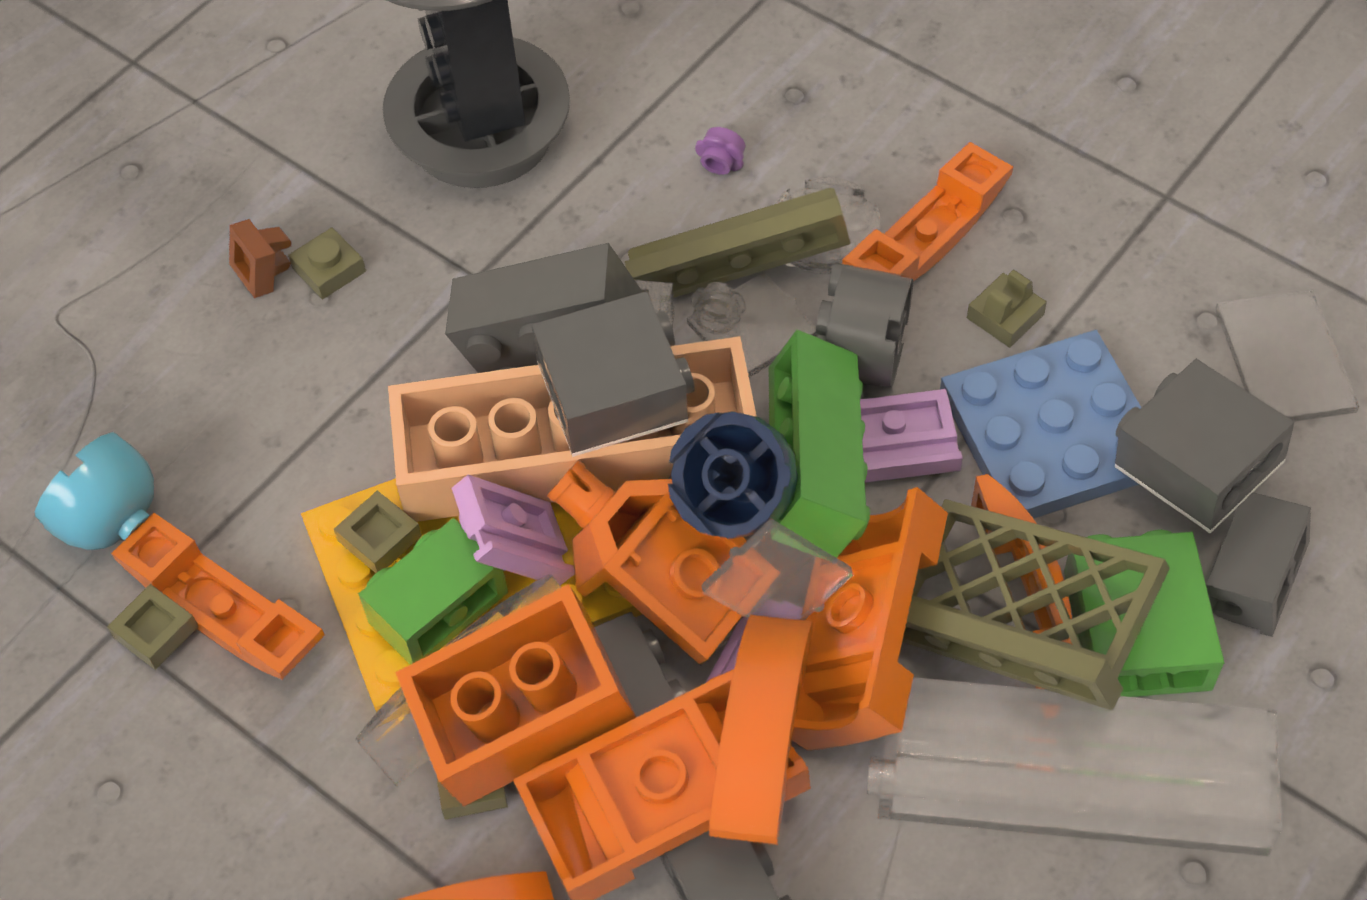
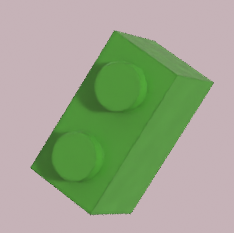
[358,518,508,664]

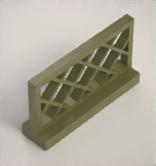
[902,499,1170,711]

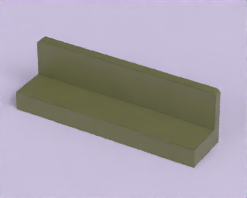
[625,188,851,304]

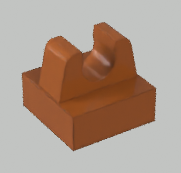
[229,219,291,298]

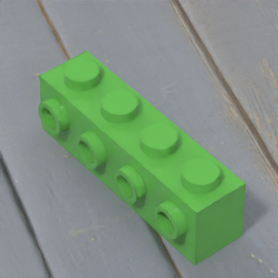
[768,329,870,560]

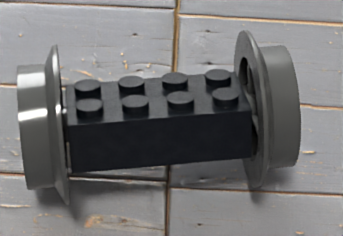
[383,0,570,188]

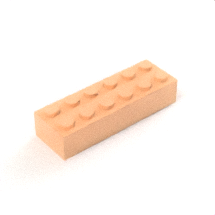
[388,336,757,522]

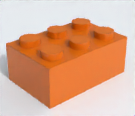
[395,584,636,806]

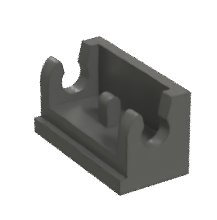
[1206,492,1311,637]

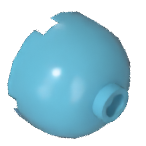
[35,432,154,550]

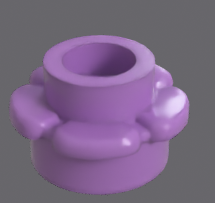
[695,127,746,175]

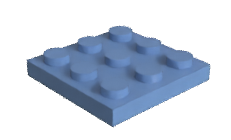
[940,329,1141,519]

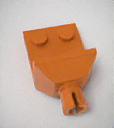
[546,460,779,664]

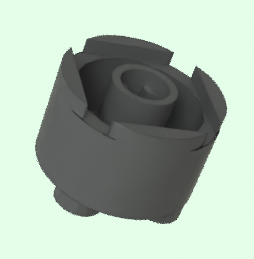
[816,263,914,387]

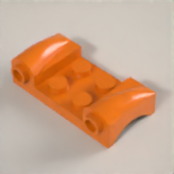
[792,487,948,751]
[513,669,811,900]

